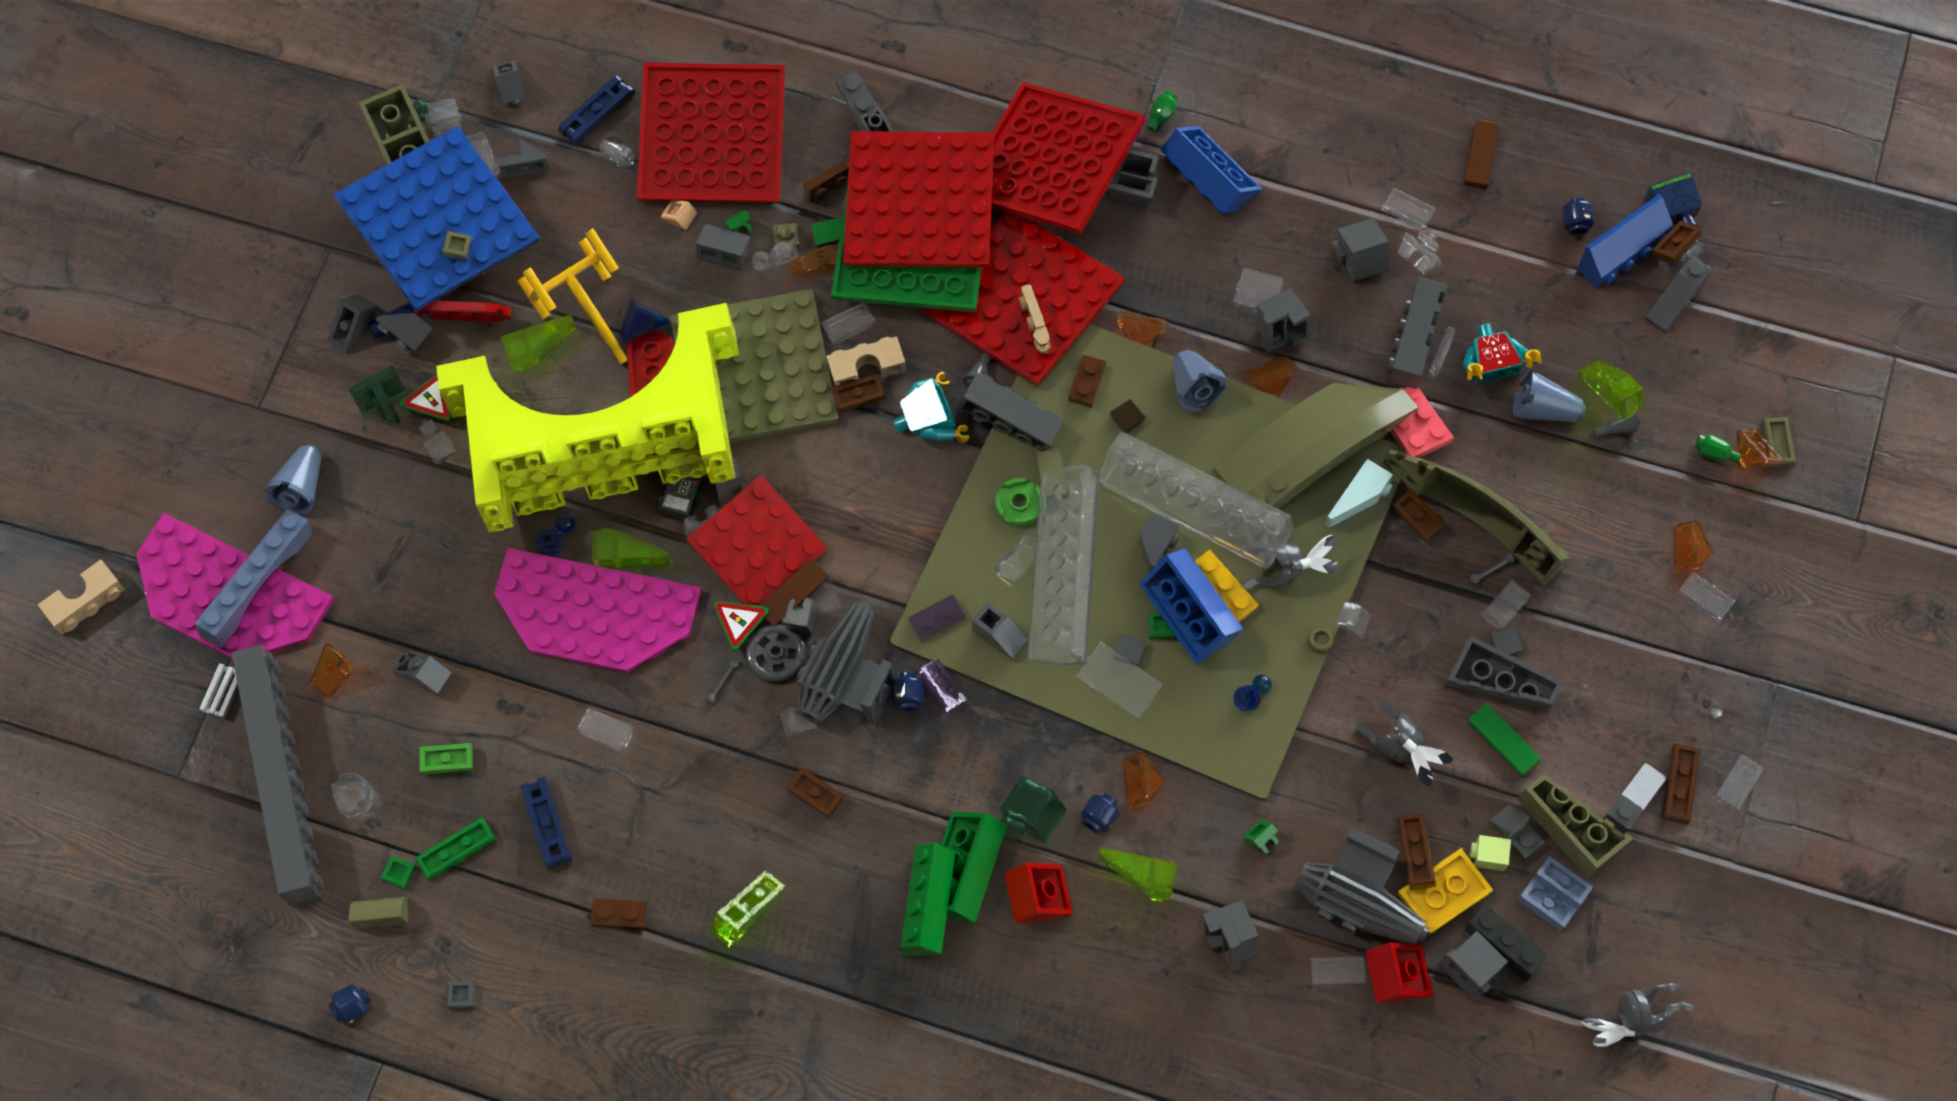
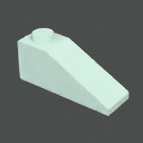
[1325,459,1393,528]

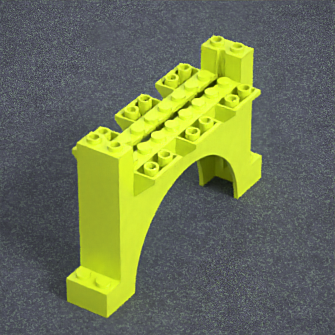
[437,303,739,532]

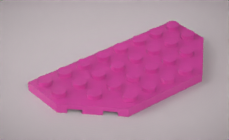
[136,513,335,660]
[494,548,702,673]

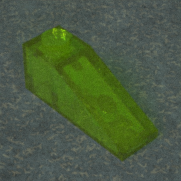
[501,314,576,372]
[1578,360,1644,419]
[592,528,671,568]
[1098,847,1178,901]
[710,870,785,948]

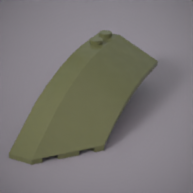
[1213,383,1419,524]
[1384,449,1571,586]

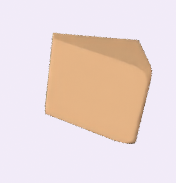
[660,200,697,230]

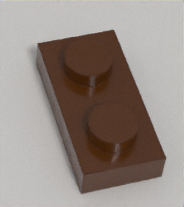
[803,161,849,202]
[1652,221,1701,265]
[1068,355,1106,408]
[831,374,885,413]
[1391,489,1445,543]
[786,767,844,818]
[590,899,646,929]

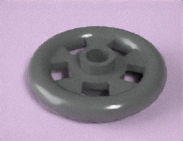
[746,624,806,682]

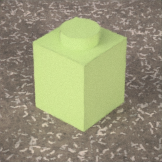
[1470,835,1511,871]

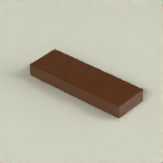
[1464,119,1500,189]
[761,558,829,627]
[1662,743,1701,824]
[1398,813,1436,890]

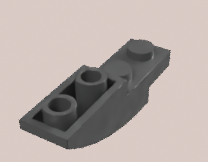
[835,70,894,132]

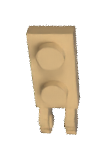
[1019,284,1051,354]

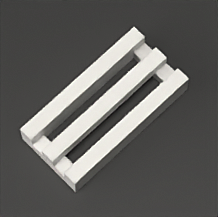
[199,663,238,719]

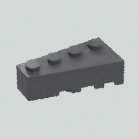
[1387,277,1447,389]
[954,372,1063,451]
[1445,636,1564,711]

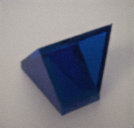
[620,297,670,341]

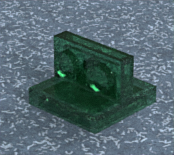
[349,365,406,426]

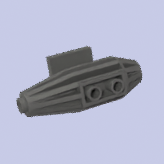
[797,600,896,725]
[1295,828,1429,945]

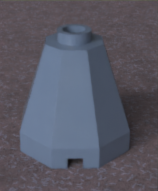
[1173,350,1227,412]

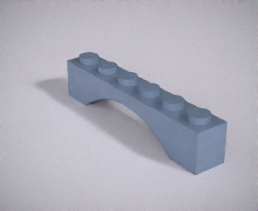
[194,509,313,649]

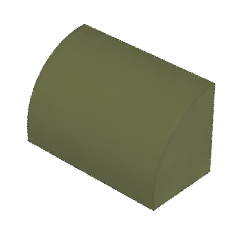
[349,897,408,929]

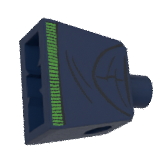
[1645,172,1702,227]

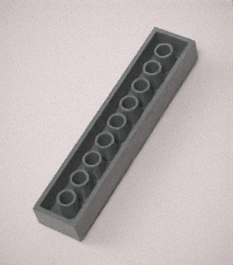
[231,644,324,907]

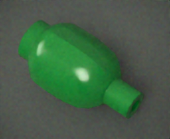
[1147,91,1178,132]
[1694,434,1741,463]

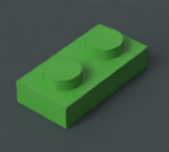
[420,743,473,774]

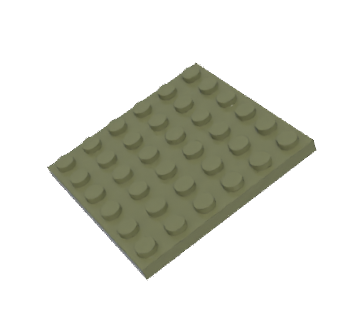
[670,289,839,443]

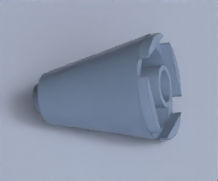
[1513,370,1586,422]
[264,445,322,515]

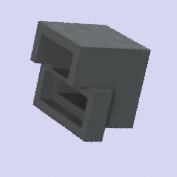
[1106,149,1159,207]
[1332,218,1389,281]
[1257,288,1311,353]
[1203,900,1259,972]
[1438,931,1508,1002]

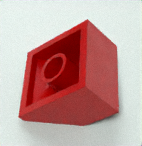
[1004,862,1073,924]
[1366,942,1434,1004]

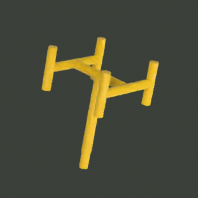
[517,229,628,365]

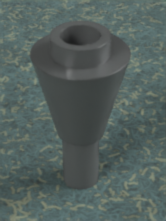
[963,353,991,388]
[1593,408,1641,438]

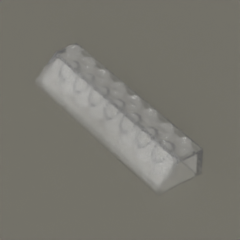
[1098,431,1294,569]
[1027,464,1099,666]

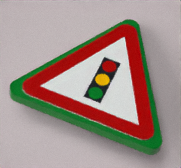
[400,374,451,421]
[714,601,769,651]

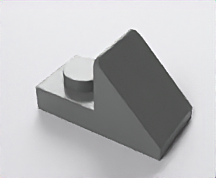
[498,139,550,178]
[1489,805,1545,861]

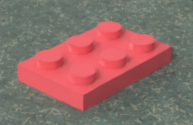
[1390,386,1454,458]

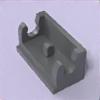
[696,224,751,271]
[782,598,817,635]

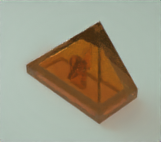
[1116,311,1167,345]
[1242,357,1296,398]
[1736,429,1785,468]
[1675,520,1713,573]
[310,643,355,698]
[1123,752,1165,809]

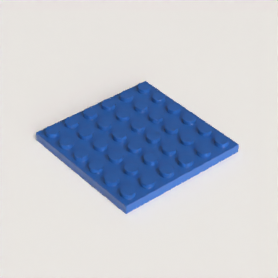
[334,126,540,312]

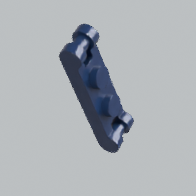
[558,75,635,146]
[520,776,573,870]

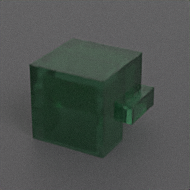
[1000,776,1067,844]

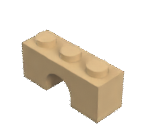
[827,337,906,387]
[38,560,125,635]

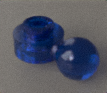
[536,514,575,555]
[1233,674,1272,712]

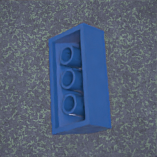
[1160,126,1262,214]
[1577,194,1674,289]
[1139,548,1243,665]

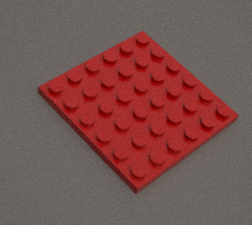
[637,62,785,204]
[992,82,1146,234]
[843,131,995,268]
[922,212,1125,387]

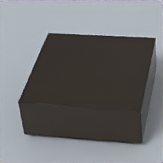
[1110,399,1145,433]

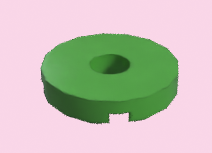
[995,478,1044,527]

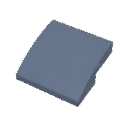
[1517,856,1593,932]

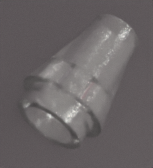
[600,140,636,168]

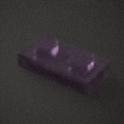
[909,594,965,641]
[916,659,967,714]

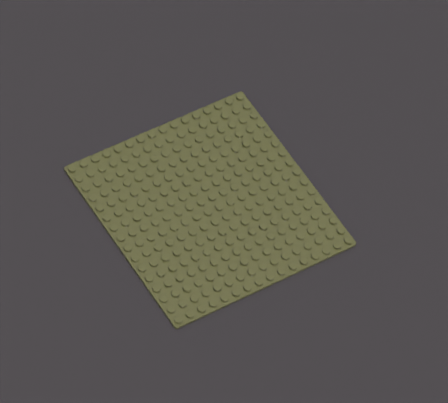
[891,324,1405,800]

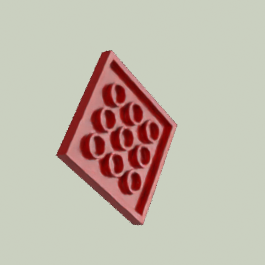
[686,474,827,606]

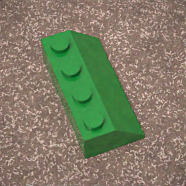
[941,812,1008,923]
[900,842,956,957]

